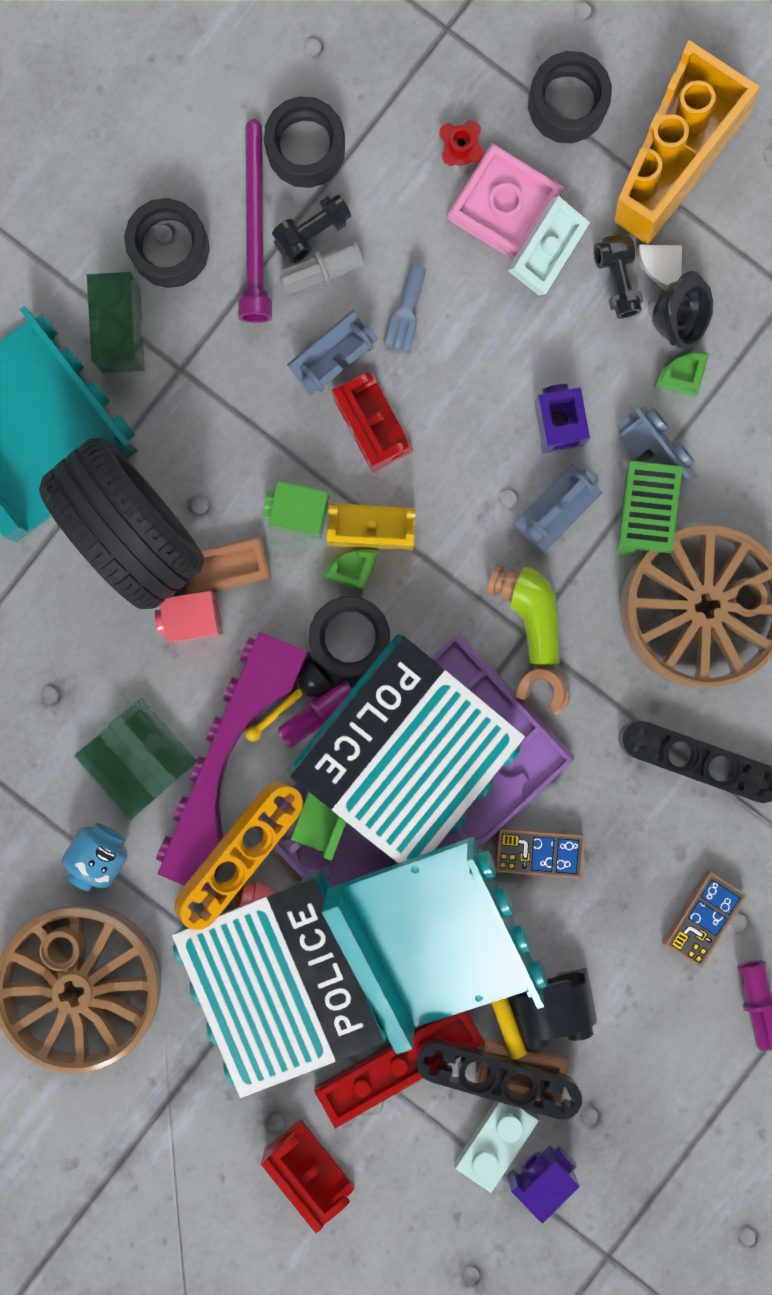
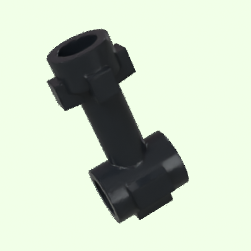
[272,195,352,263]
[594,234,644,319]

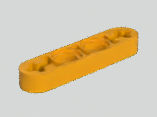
[174,781,303,930]

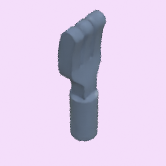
[385,265,426,352]

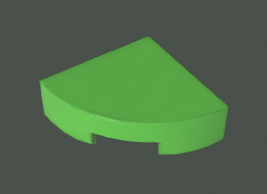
[654,352,709,397]
[323,549,378,592]

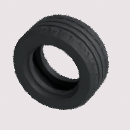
[39,437,204,609]

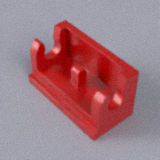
[331,372,413,473]
[260,1119,355,1233]

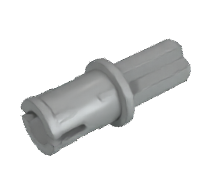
[279,241,364,295]

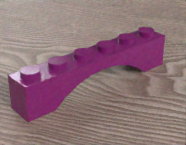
[156,632,310,892]

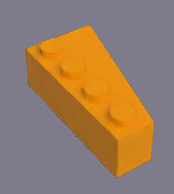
[614,40,760,245]

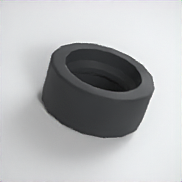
[528,51,612,144]
[264,96,345,188]
[124,198,210,288]
[309,596,390,677]

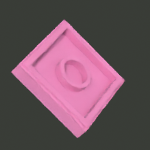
[447,143,564,259]

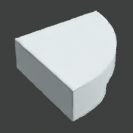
[637,244,682,289]

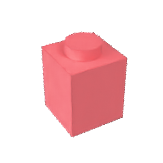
[155,591,223,643]

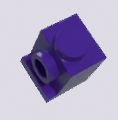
[534,384,590,453]
[507,1146,580,1224]

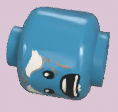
[62,823,128,891]

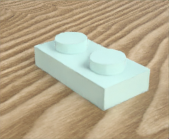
[507,196,590,296]
[454,1101,539,1193]

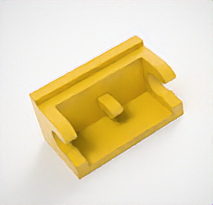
[327,503,416,551]

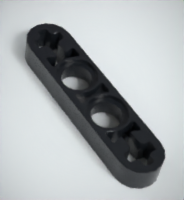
[618,720,772,803]
[416,1037,582,1120]

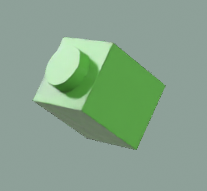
[263,481,330,539]

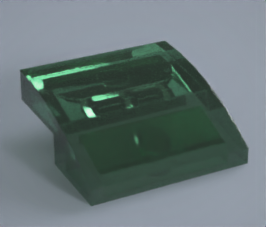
[74,697,197,821]

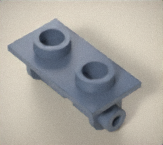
[287,310,378,396]
[617,406,695,483]
[513,463,603,554]

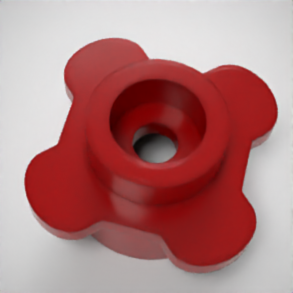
[439,120,484,166]

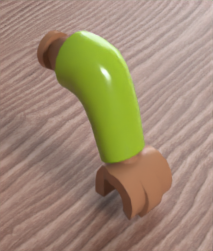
[487,565,570,717]

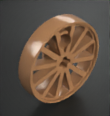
[620,525,772,689]
[0,904,161,1074]

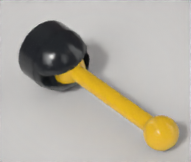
[245,659,334,742]

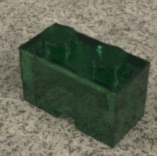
[86,272,145,373]

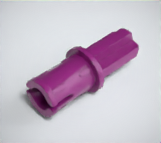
[278,679,352,747]
[737,960,772,1051]

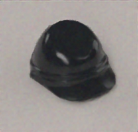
[652,271,713,349]

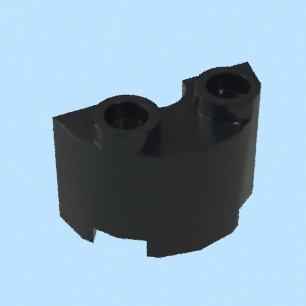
[508,968,597,1049]

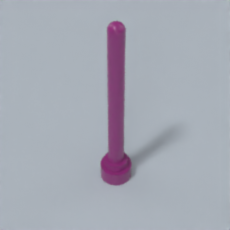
[238,119,272,323]

